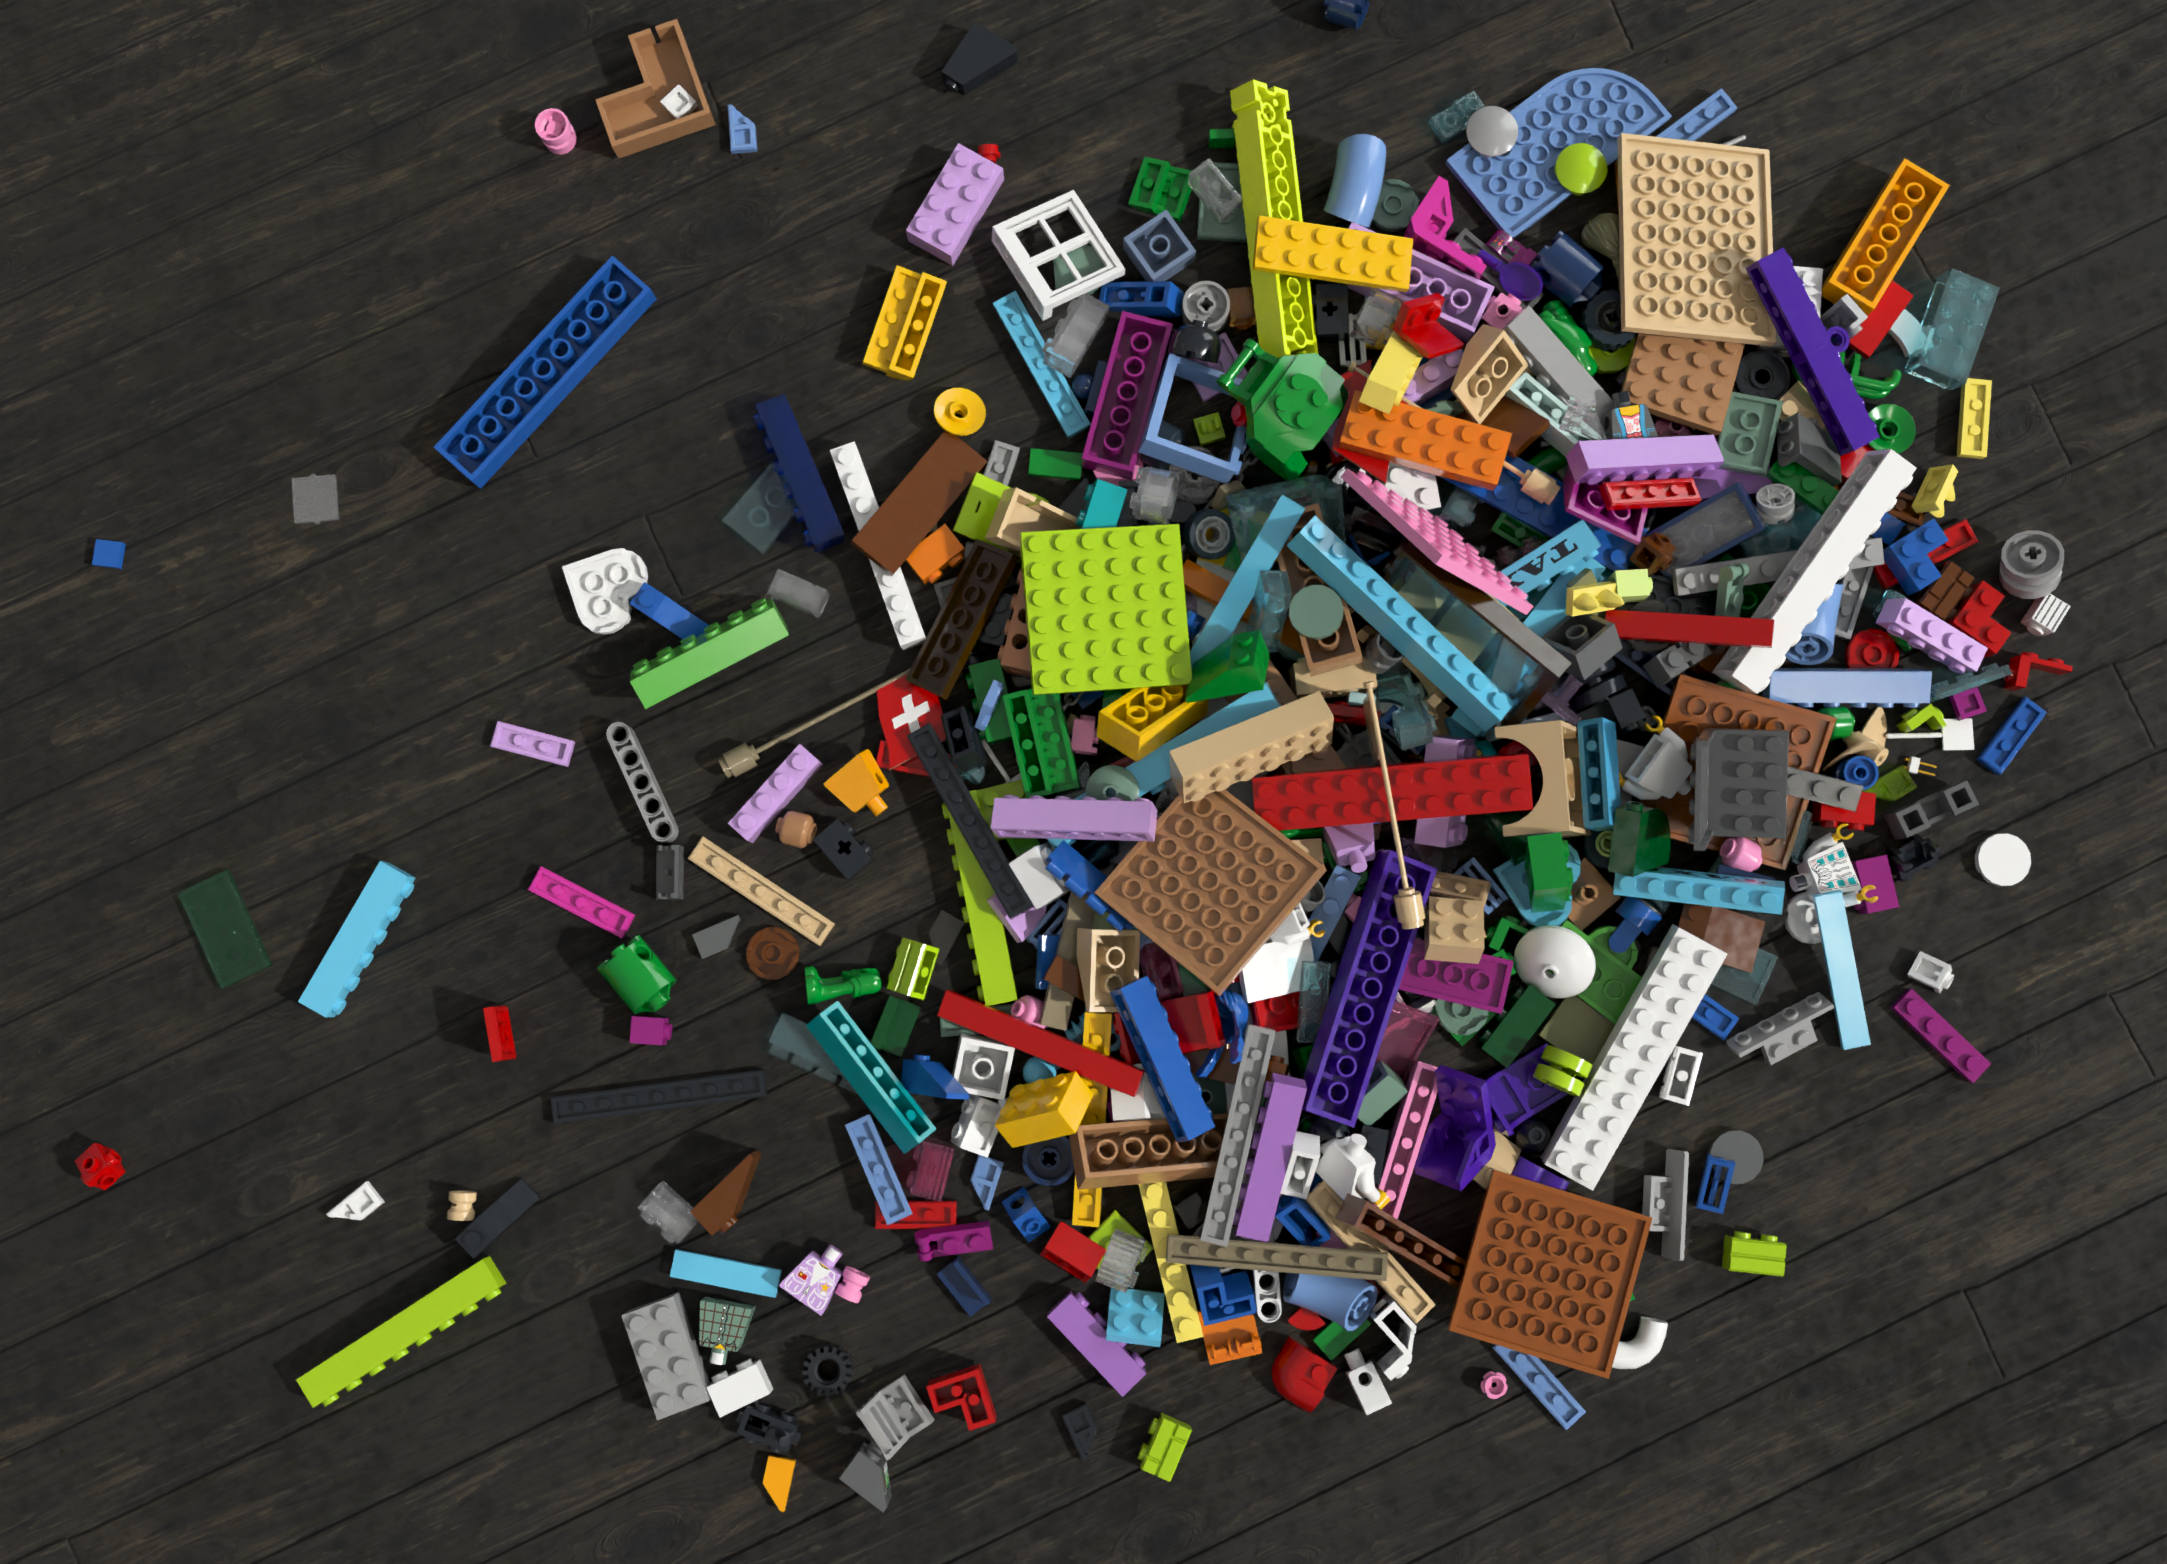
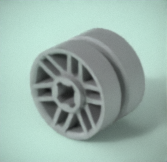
[1181,281,1230,333]

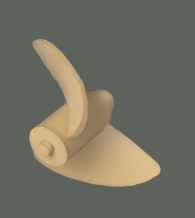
[1822,707,1889,771]

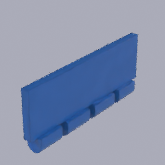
[1045,840,1133,932]

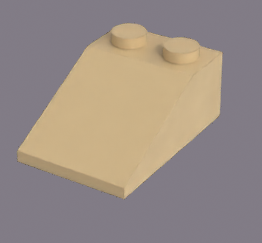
[1451,324,1529,424]
[1076,928,1140,1012]

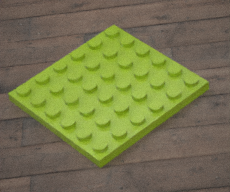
[1019,524,1192,695]

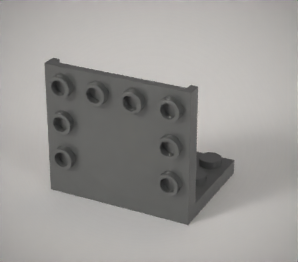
[1689,728,1789,851]

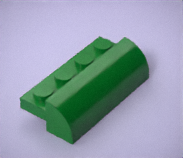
[1002,689,1081,799]

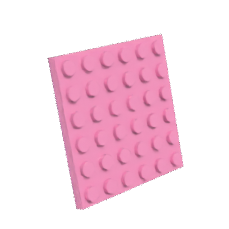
[1341,469,1533,615]

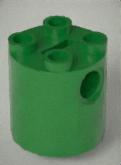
[597,935,677,1014]

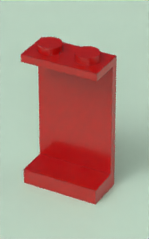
[1113,991,1226,1065]

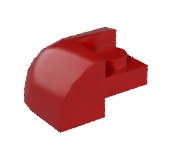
[1272,1336,1338,1413]

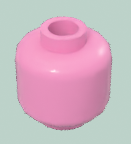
[1720,837,1762,872]
[1011,995,1048,1029]

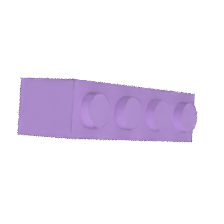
[728,744,823,843]

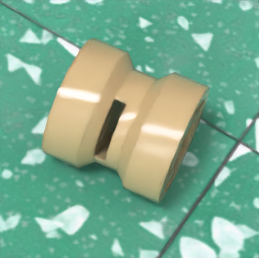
[447,1191,477,1221]

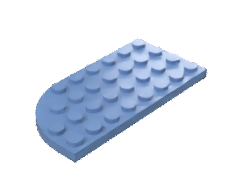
[1445,68,1672,239]

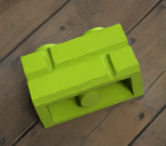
[887,937,939,1000]
[1722,1231,1786,1277]
[1137,1413,1192,1482]

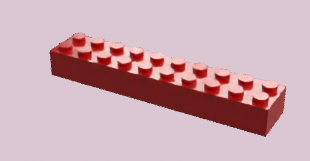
[1252,752,1533,831]

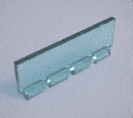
[769,1012,857,1094]

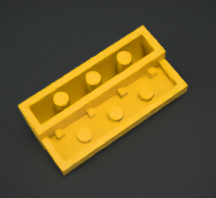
[862,265,947,381]

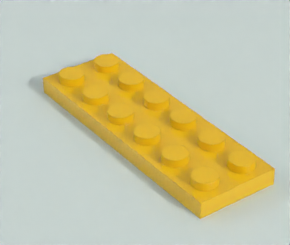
[1252,215,1413,292]

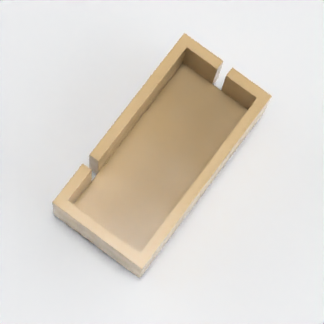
[985,487,1079,556]

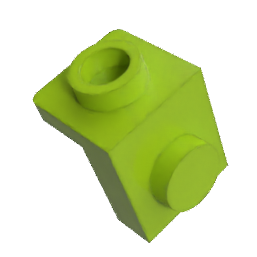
[1896,704,1947,733]

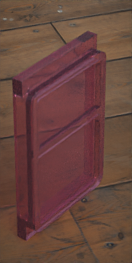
[1374,1002,1440,1083]

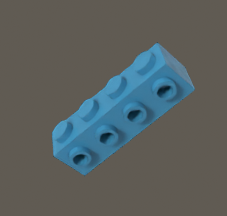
[1577,717,1621,831]

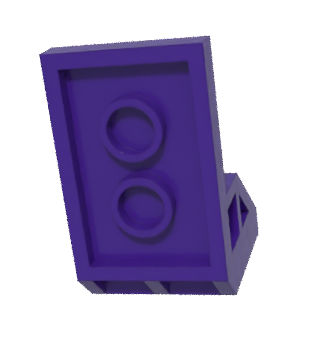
[1414,1065,1496,1191]

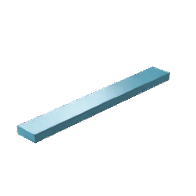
[1190,495,1305,670]

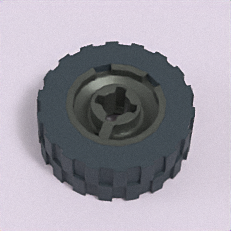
[1580,289,1637,352]

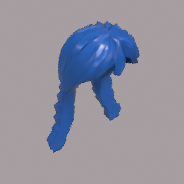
[1196,990,1249,1077]

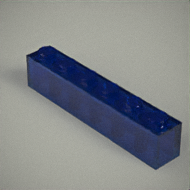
[753,394,844,553]

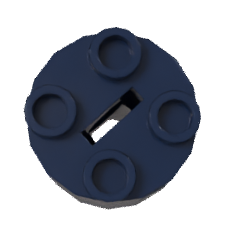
[1530,230,1605,308]

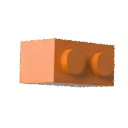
[905,524,965,585]

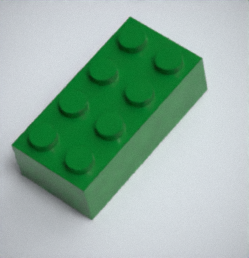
[1524,832,1573,913]

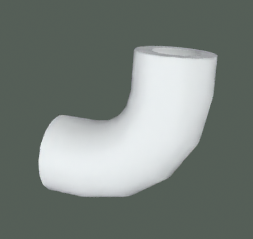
[1612,1316,1668,1369]

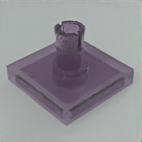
[1541,674,1583,726]

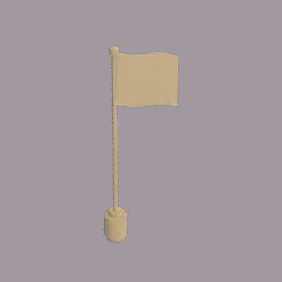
[1363,681,1425,929]

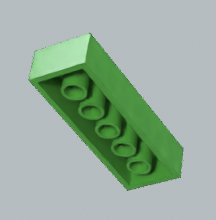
[630,598,789,709]

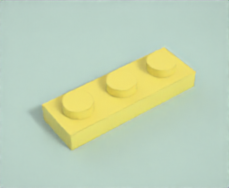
[1956,378,1992,459]

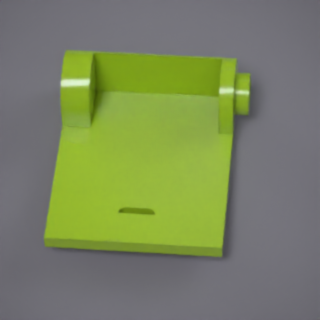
[953,472,1050,564]

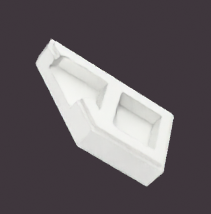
[327,1181,385,1220]

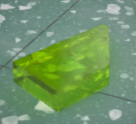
[1862,765,1917,802]

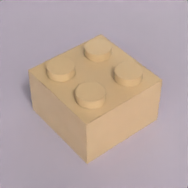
[1424,896,1484,964]

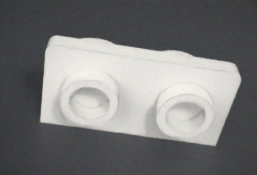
[951,1094,1001,1158]

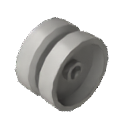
[1999,530,2064,599]

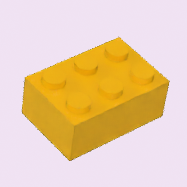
[994,1071,1093,1148]

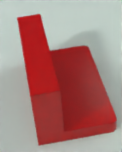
[1040,1222,1106,1283]

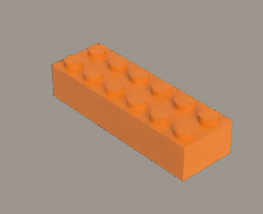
[1339,390,1512,491]

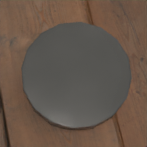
[1708,1130,1764,1184]

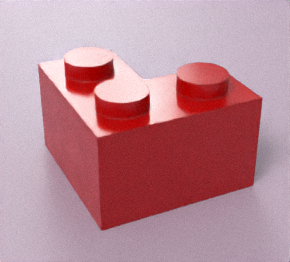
[1945,580,2011,659]
[926,1364,997,1431]

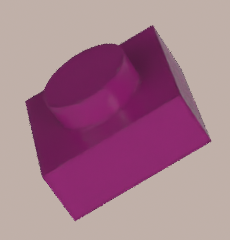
[1948,687,1987,721]

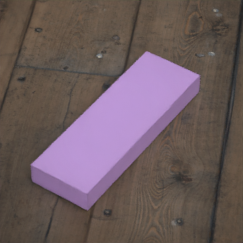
[490,721,575,767]

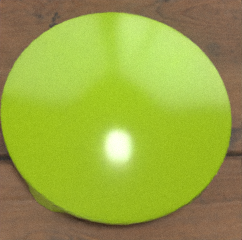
[1554,143,1607,196]

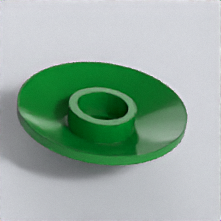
[1868,404,1916,454]

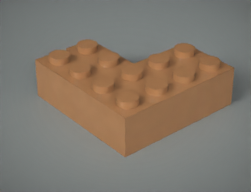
[596,19,716,158]

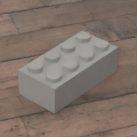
[621,1292,711,1420]

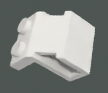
[1111,1063,1166,1122]
[1370,1294,1417,1380]

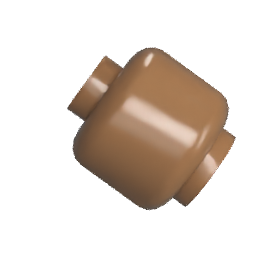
[775,811,817,848]

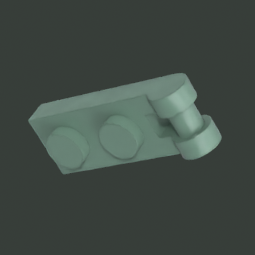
[1715,562,1749,617]

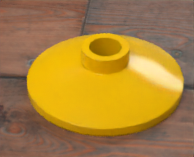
[934,388,986,436]

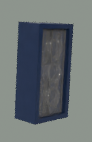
[1645,482,1767,579]

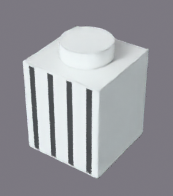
[2020,594,2071,637]

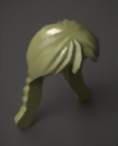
[1581,213,1620,291]

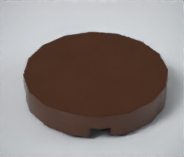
[746,927,799,980]

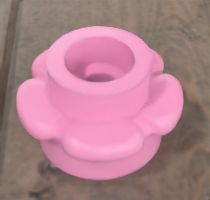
[1481,1371,1508,1399]

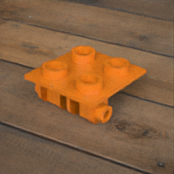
[1198,1311,1262,1365]

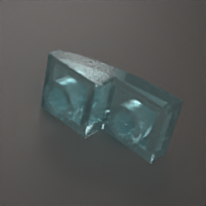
[1428,91,1485,143]

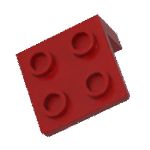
[1392,293,1464,359]

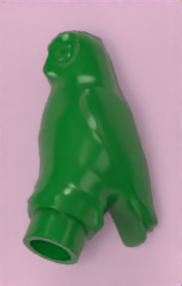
[1538,300,1598,377]

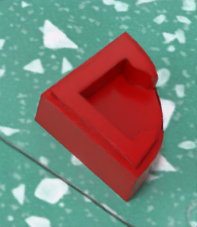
[1287,1307,1325,1330]

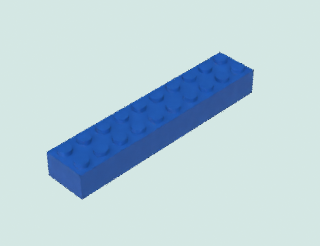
[434,255,657,489]

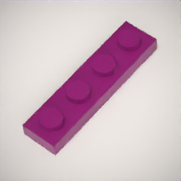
[1890,989,1991,1083]

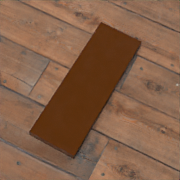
[850,431,988,577]

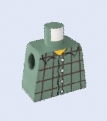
[699,1297,756,1365]

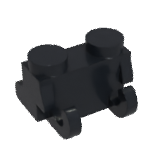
[1886,833,1941,882]

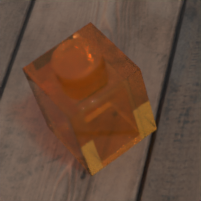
[1227,286,1256,329]

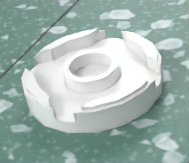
[1974,833,2031,886]
[1783,892,1821,944]

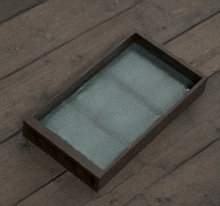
[1357,542,1571,729]

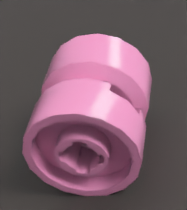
[535,108,577,155]

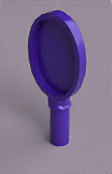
[1477,249,1543,301]

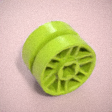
[1533,1045,1593,1097]

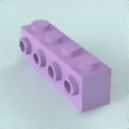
[1876,598,1988,674]

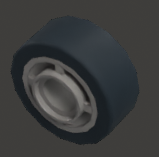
[1183,509,1236,560]

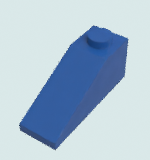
[1098,281,1184,318]
[629,582,709,639]
[901,1055,969,1099]

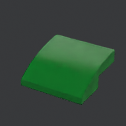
[1128,157,1196,223]

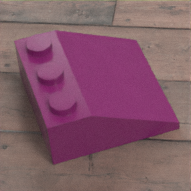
[1563,465,1648,545]

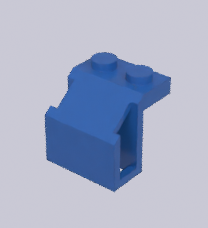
[1275,1172,1344,1246]

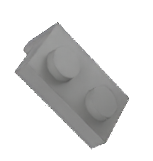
[1820,294,1868,339]

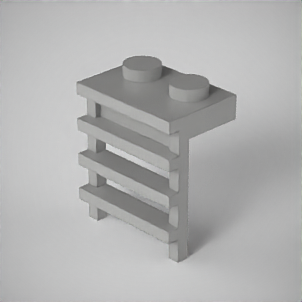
[856,1374,934,1460]

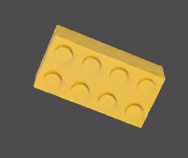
[1097,685,1209,762]

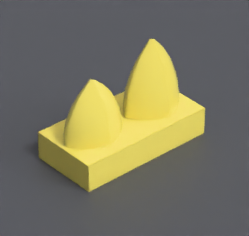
[1912,464,1958,518]
[1565,581,1624,616]

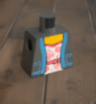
[1601,391,1658,440]

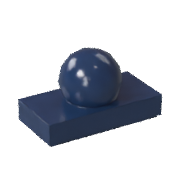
[1071,360,1107,418]

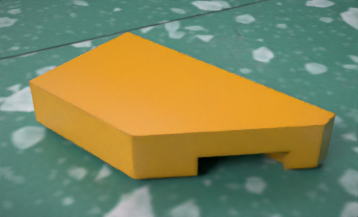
[763,1454,796,1512]

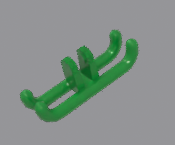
[1790,351,1901,399]

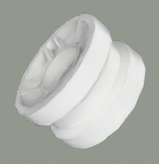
[1756,484,1795,524]

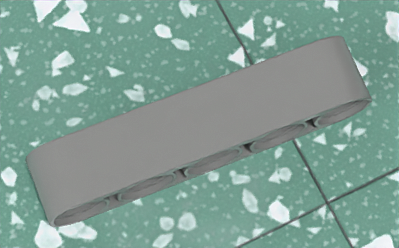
[606,722,679,843]

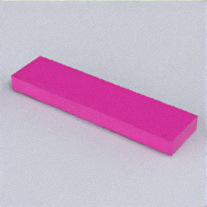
[528,866,635,938]

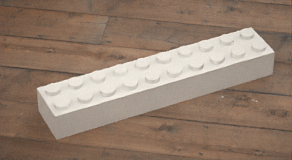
[1712,449,1916,694]
[1540,924,1727,1191]

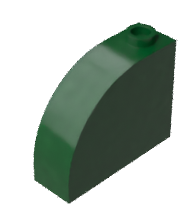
[1608,801,1671,877]

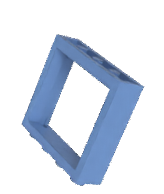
[1138,353,1247,484]

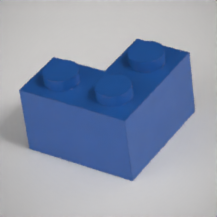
[1883,518,1949,596]
[1190,1265,1257,1326]

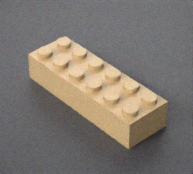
[1169,691,1334,804]

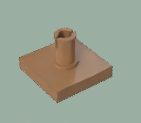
[1567,858,1621,931]

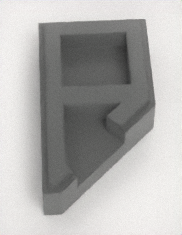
[692,915,740,959]

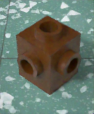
[1629,532,1677,576]

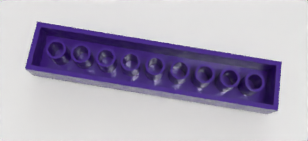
[1302,850,1437,1128]

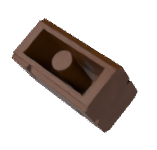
[1913,561,1975,622]

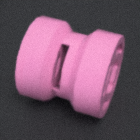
[834,1266,870,1303]

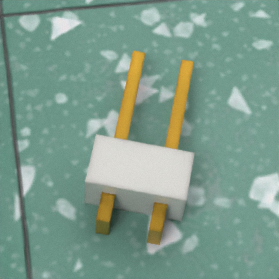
[1902,756,1937,776]

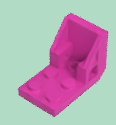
[1403,176,1487,279]

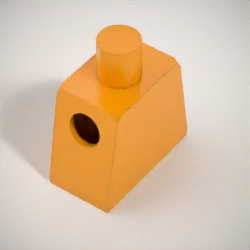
[823,749,889,817]

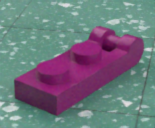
[914,1221,993,1261]

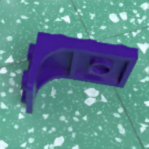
[1484,1043,1568,1136]

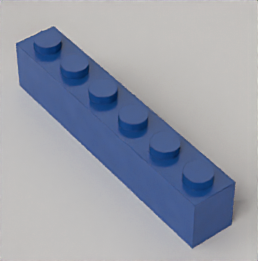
[1110,976,1215,1142]

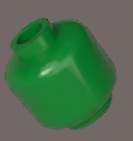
[1817,705,1855,741]

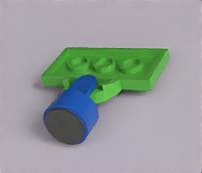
[1547,896,1662,1025]

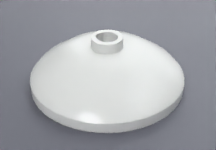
[1514,925,1596,998]

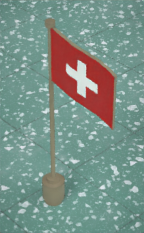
[718,668,946,778]

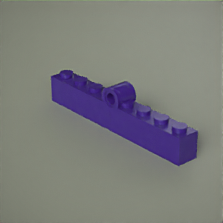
[1745,247,1880,456]

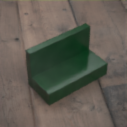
[871,995,921,1057]

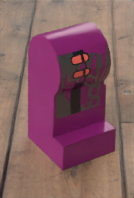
[1485,229,1537,266]

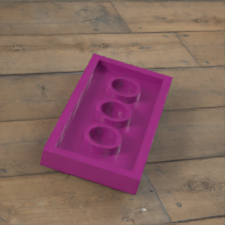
[1399,938,1514,1014]

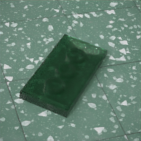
[178,870,273,989]

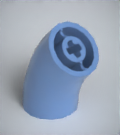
[1323,134,1386,228]
[1785,582,1844,665]
[1283,1273,1378,1331]

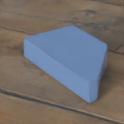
[728,104,757,154]
[975,680,1004,731]
[970,1154,1004,1211]

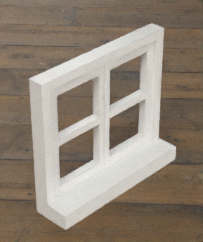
[992,190,1125,321]

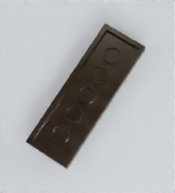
[905,539,1019,700]

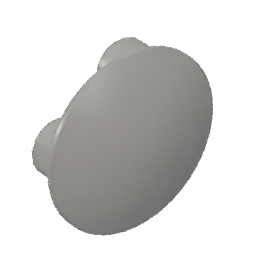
[1466,106,1518,158]

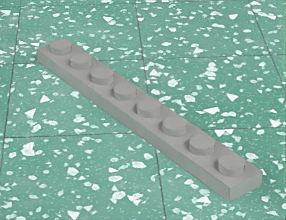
[1672,537,1884,596]
[1201,1024,1276,1247]

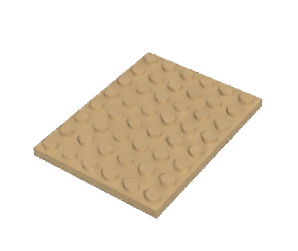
[1617,133,1776,346]

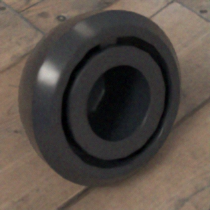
[1513,1115,1551,1153]

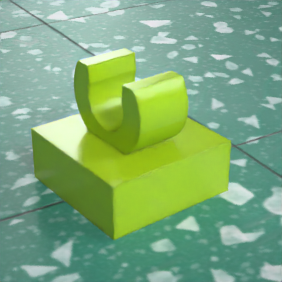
[1193,412,1226,446]

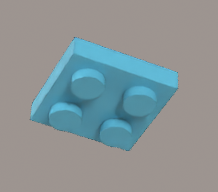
[1106,1287,1165,1347]

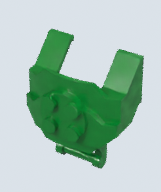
[1216,338,1349,485]

